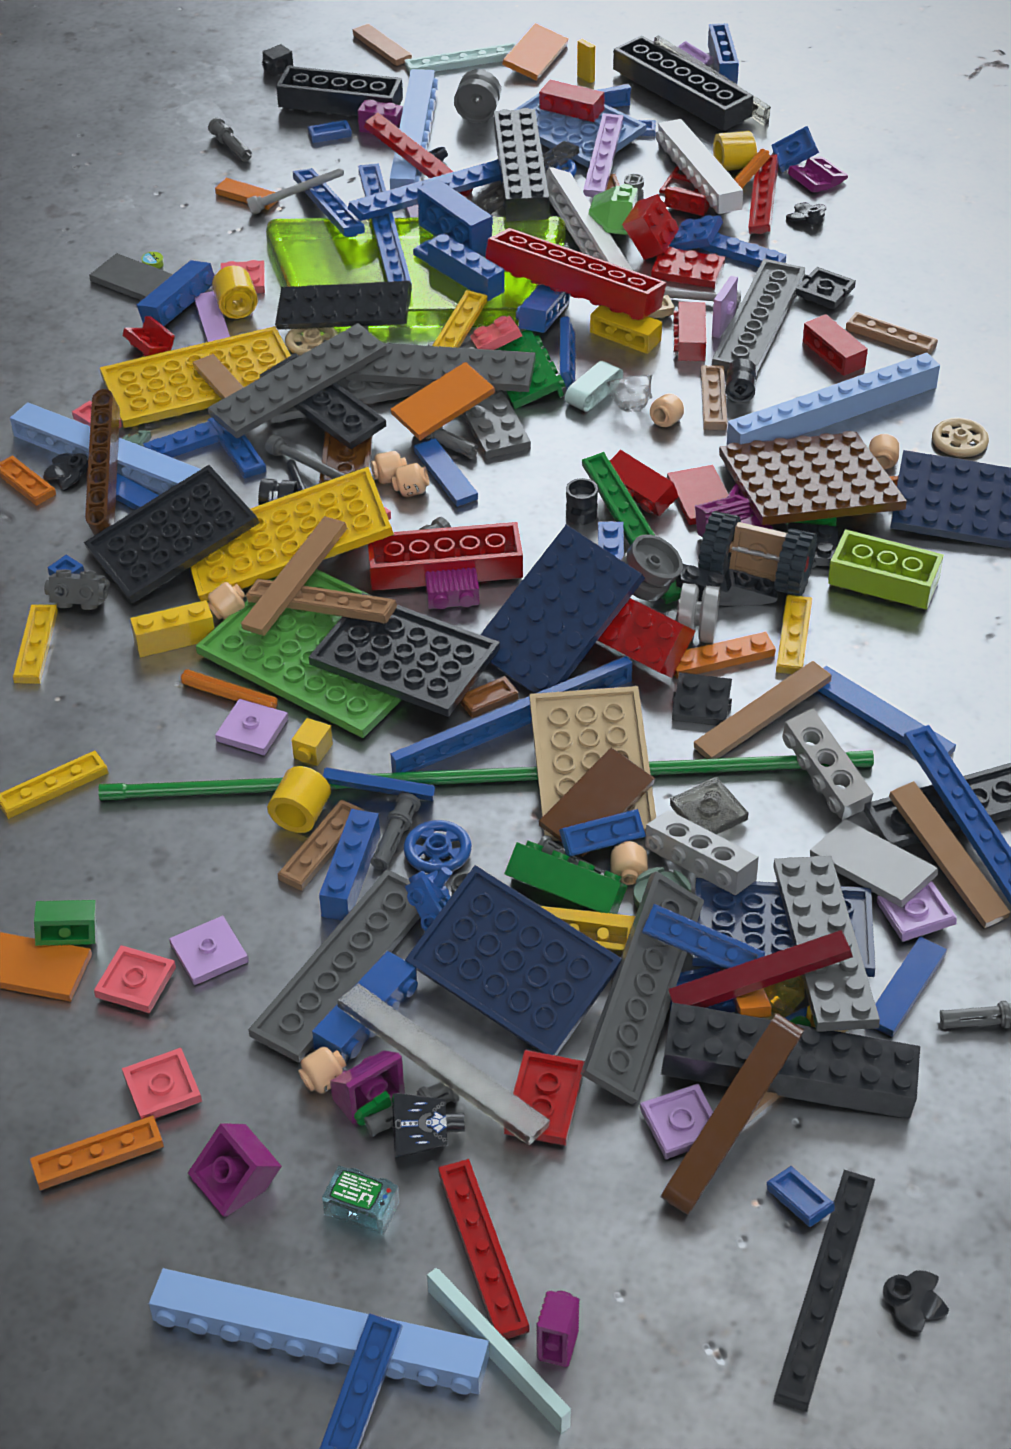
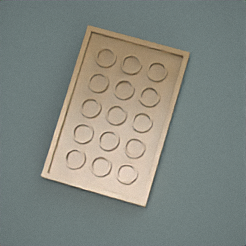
[529,686,656,841]

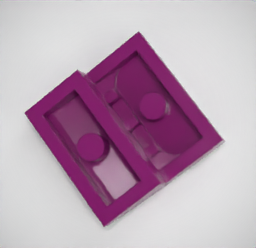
[787,156,849,192]

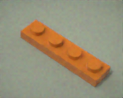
[674,631,776,679]
[30,1116,164,1190]

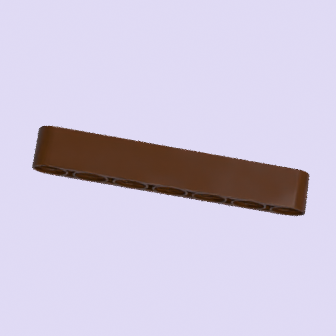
[85,389,120,536]
[660,1013,804,1215]

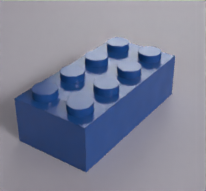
[417,179,493,257]

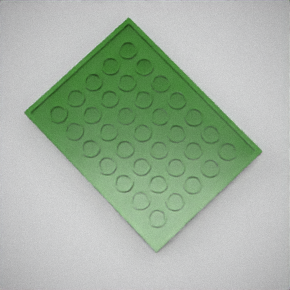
[196,569,402,738]

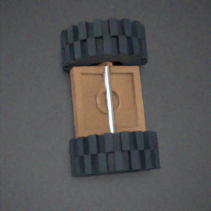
[698,511,817,596]

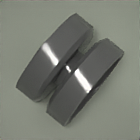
[454,69,502,123]
[621,535,683,601]

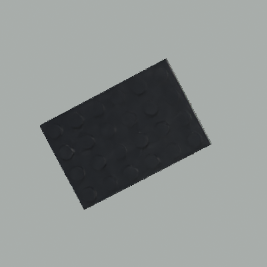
[84,465,259,604]
[309,592,500,717]

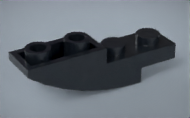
[676,563,778,606]

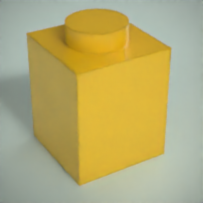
[291,718,333,766]

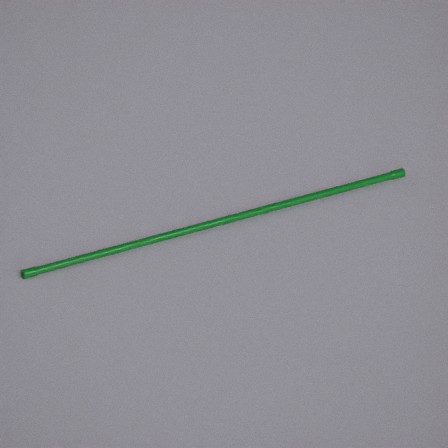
[98,750,874,801]

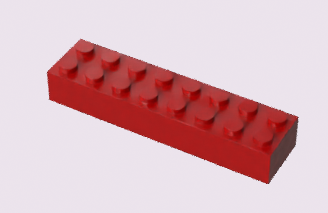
[485,228,667,320]

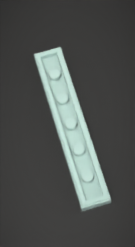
[405,42,517,75]
[427,1268,571,1434]

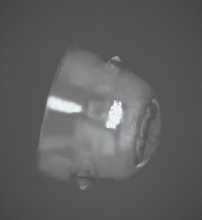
[606,375,653,413]

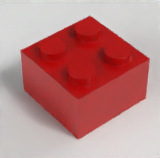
[622,194,679,260]

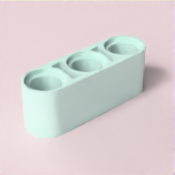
[565,361,623,412]

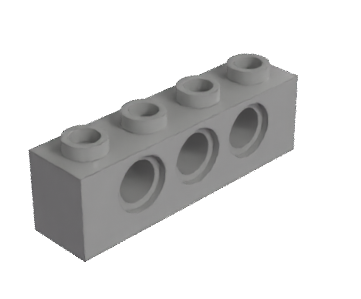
[782,708,874,821]
[645,810,759,895]

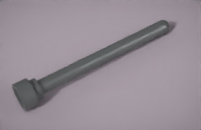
[265,435,346,479]

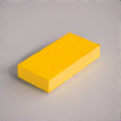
[577,38,596,83]

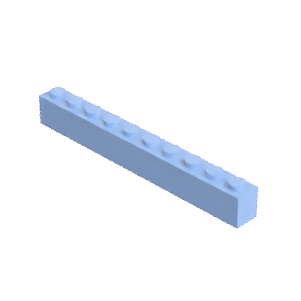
[389,69,438,190]
[726,353,940,445]
[10,402,201,494]
[149,1268,489,1395]

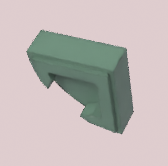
[122,430,151,447]

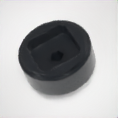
[429,146,449,162]

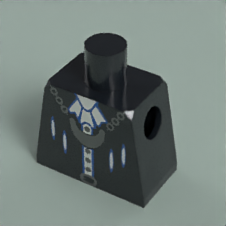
[392,1093,465,1158]

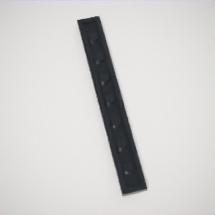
[774,1170,875,1412]

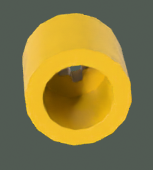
[713,131,757,171]
[212,266,258,319]
[267,766,331,833]

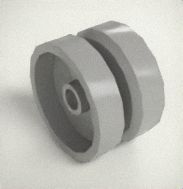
[676,583,720,644]

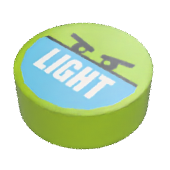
[141,252,164,269]

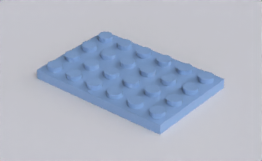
[514,93,646,168]

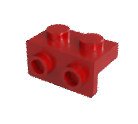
[665,186,710,216]
[122,316,175,356]

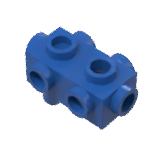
[405,867,452,931]

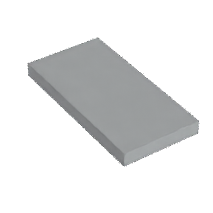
[810,819,938,907]

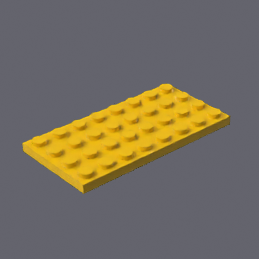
[100,326,291,428]
[191,467,394,601]

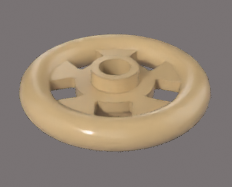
[285,327,338,356]
[932,418,989,458]

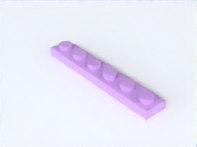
[583,113,623,198]

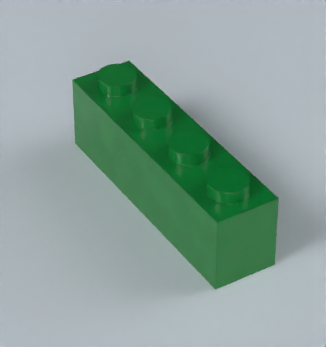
[504,840,628,914]

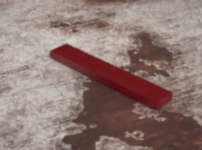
[668,930,853,1008]

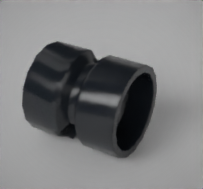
[725,358,757,403]
[258,478,299,505]
[566,478,598,525]

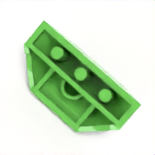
[589,184,638,235]

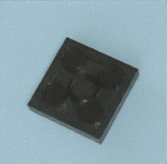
[670,777,749,835]

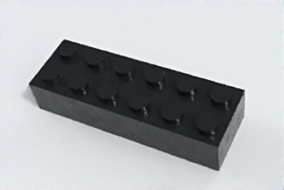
[276,66,403,116]

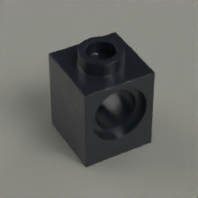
[262,44,294,77]

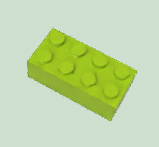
[828,529,944,609]

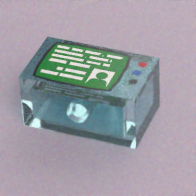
[322,1165,400,1235]

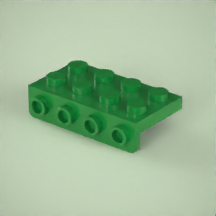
[495,330,566,409]

